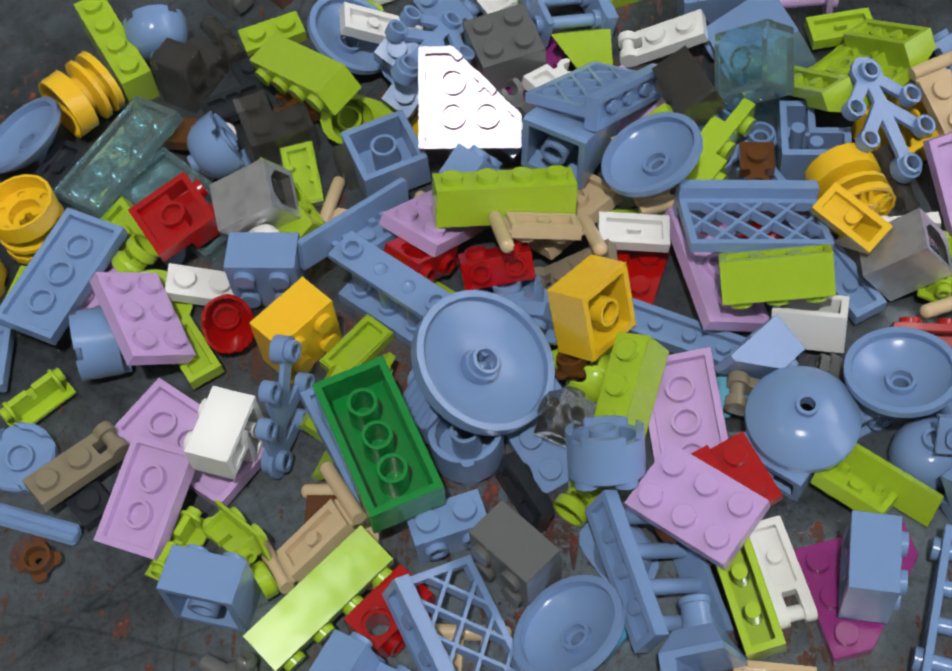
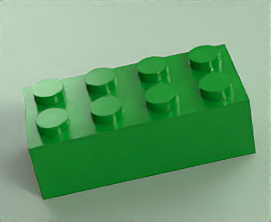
[312,356,446,534]

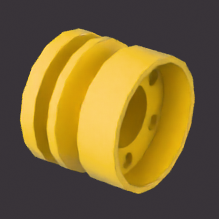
[38,51,125,138]
[803,143,896,235]
[0,174,65,265]

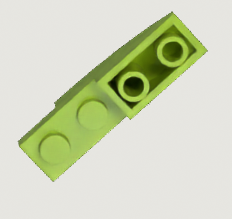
[685,97,756,180]

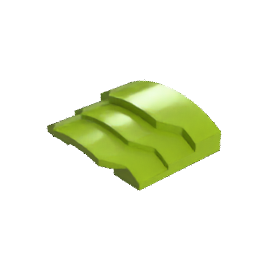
[764,19,936,112]

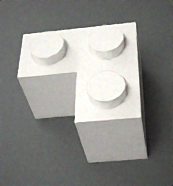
[183,386,263,480]

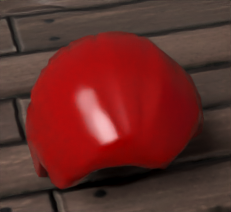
[201,294,254,354]

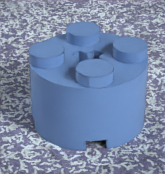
[69,306,133,382]
[428,411,505,487]
[565,415,646,491]

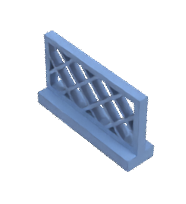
[525,61,664,132]
[673,179,835,252]
[382,555,524,671]

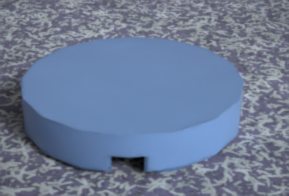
[0,422,59,495]

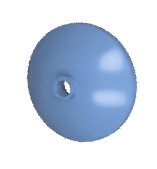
[307,0,382,75]
[0,97,61,174]
[601,112,703,197]
[843,327,952,418]
[744,366,861,473]
[513,575,625,671]

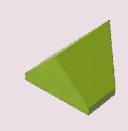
[551,29,613,68]

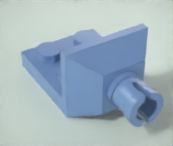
[658,594,748,671]

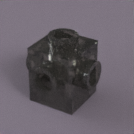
[534,386,596,448]

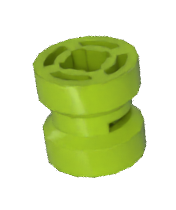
[111,233,159,272]
[553,480,603,527]

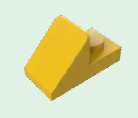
[811,182,893,255]

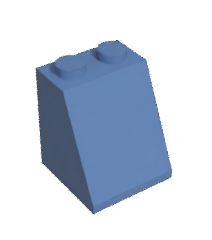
[704,0,817,90]
[521,106,619,190]

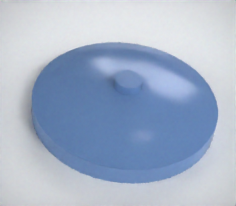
[411,290,555,436]

